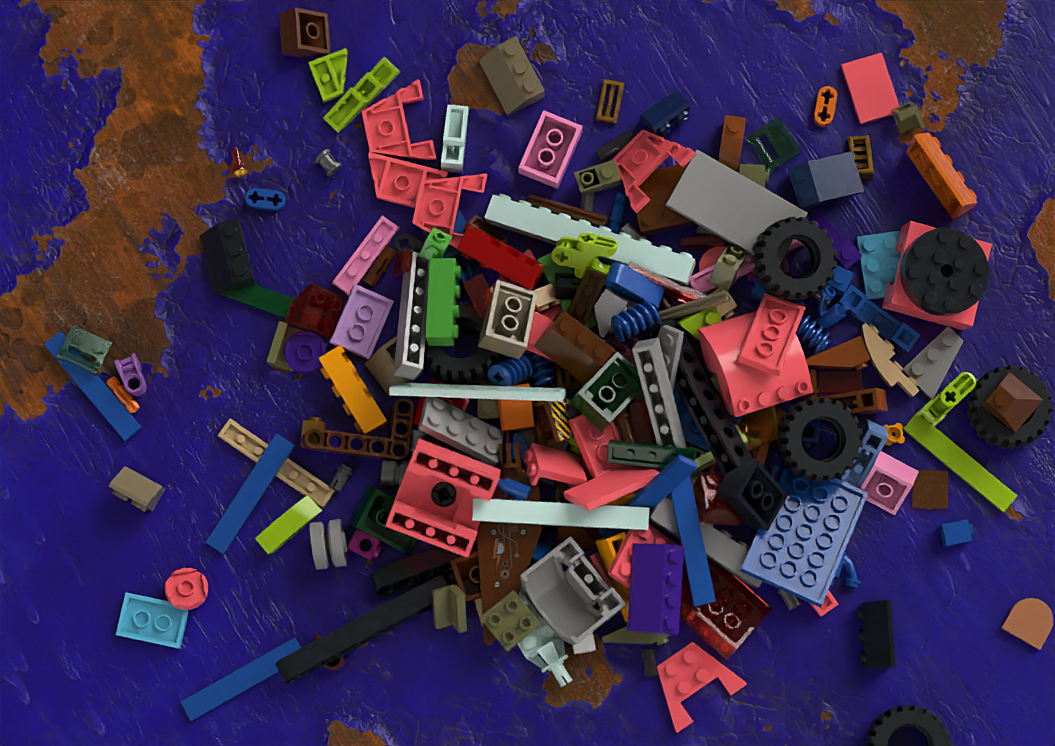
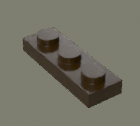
[566,266,607,326]

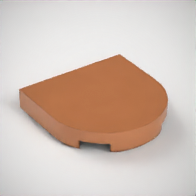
[1001,598,1053,650]

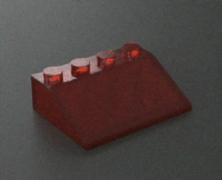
[680,558,772,660]

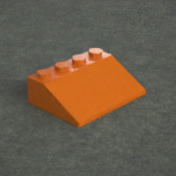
[905,133,977,221]

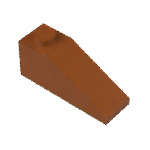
[718,115,746,172]
[806,336,872,371]
[818,388,888,416]

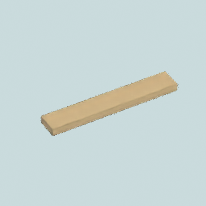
[218,419,336,509]

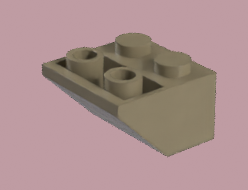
[365,336,424,398]
[109,466,165,512]

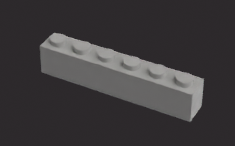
[393,252,430,380]
[632,338,687,448]
[649,495,762,588]

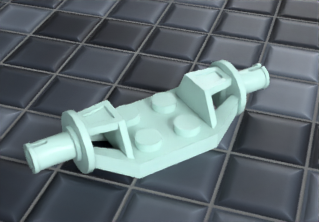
[517,587,573,687]

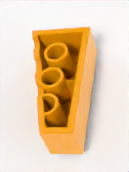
[319,345,388,436]

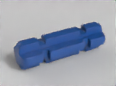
[608,193,628,234]

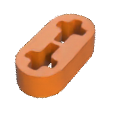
[814,86,837,127]

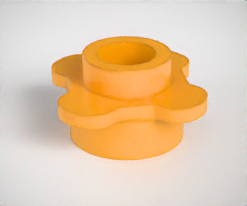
[883,423,905,446]

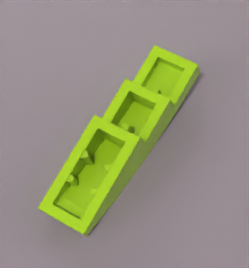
[323,57,400,133]

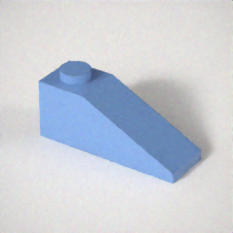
[839,419,888,489]

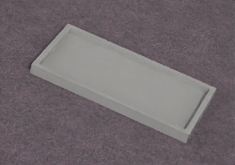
[665,149,808,265]

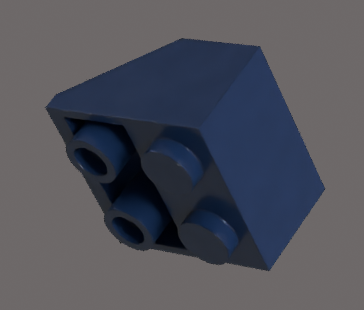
[640,91,691,138]

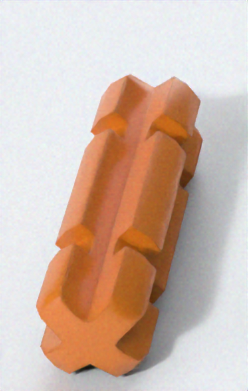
[106,376,140,414]

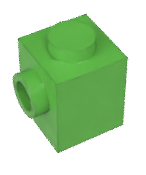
[419,228,453,261]

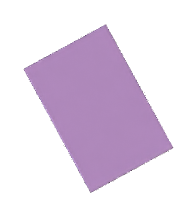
[329,284,394,360]

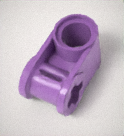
[114,353,147,397]

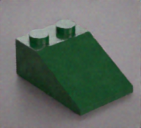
[570,352,642,432]
[348,485,418,556]

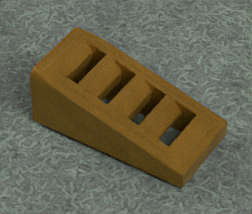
[848,135,874,181]

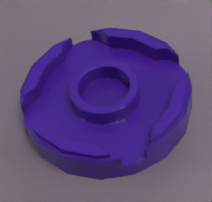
[284,330,327,374]

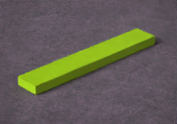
[903,412,1017,513]

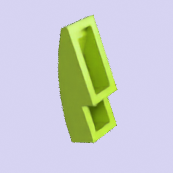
[255,495,323,555]

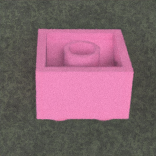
[860,451,919,515]

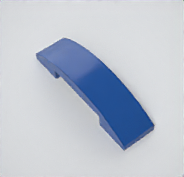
[838,285,920,352]

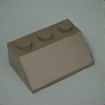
[479,36,545,116]

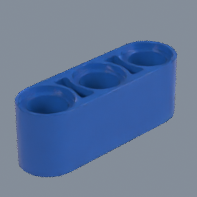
[604,262,665,310]

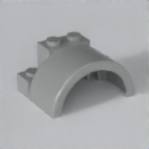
[520,536,626,645]

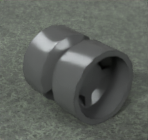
[381,459,409,488]

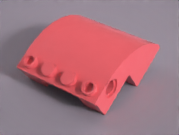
[697,310,813,417]

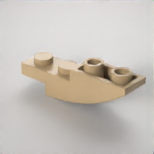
[861,322,919,398]

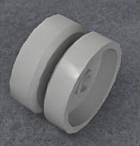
[310,519,347,570]

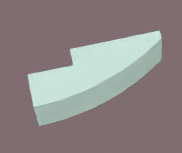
[441,105,469,173]

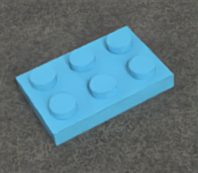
[856,231,901,300]
[116,592,189,649]

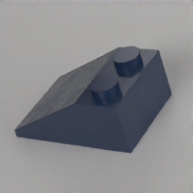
[788,151,865,211]

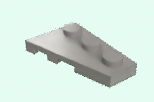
[903,326,963,400]

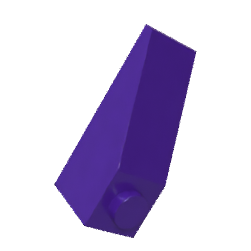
[809,213,863,271]

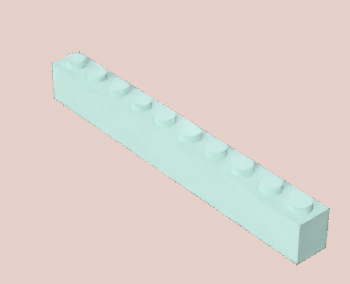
[484,194,696,287]

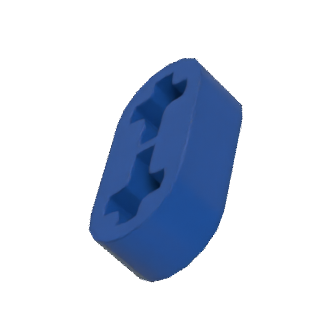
[245,188,286,211]

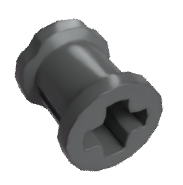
[314,149,342,177]

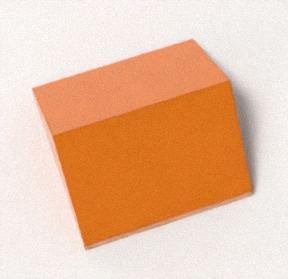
[497,383,537,431]

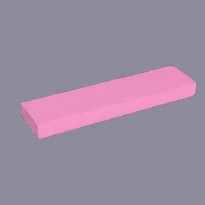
[332,215,400,296]

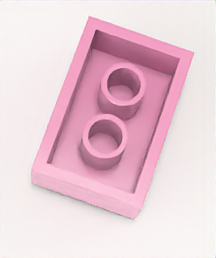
[518,110,583,189]

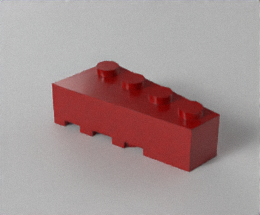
[457,226,547,290]

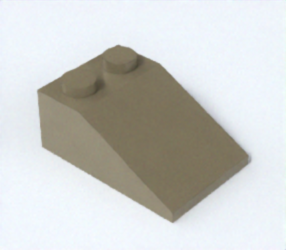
[478,280,538,359]

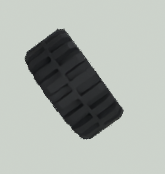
[751,216,838,301]
[424,302,504,385]
[967,365,1053,450]
[775,398,863,481]
[865,705,952,746]

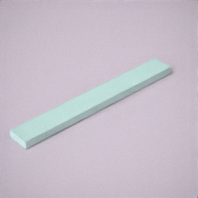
[390,382,565,401]
[472,498,649,530]

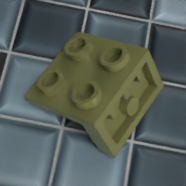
[480,590,541,651]

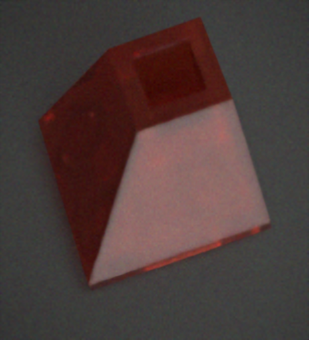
[285,283,345,338]

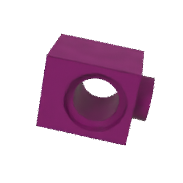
[347,529,383,561]

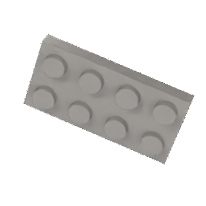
[418,397,504,467]

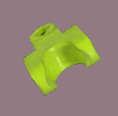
[551,233,618,279]
[917,372,976,430]

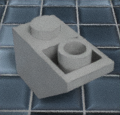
[594,287,630,338]

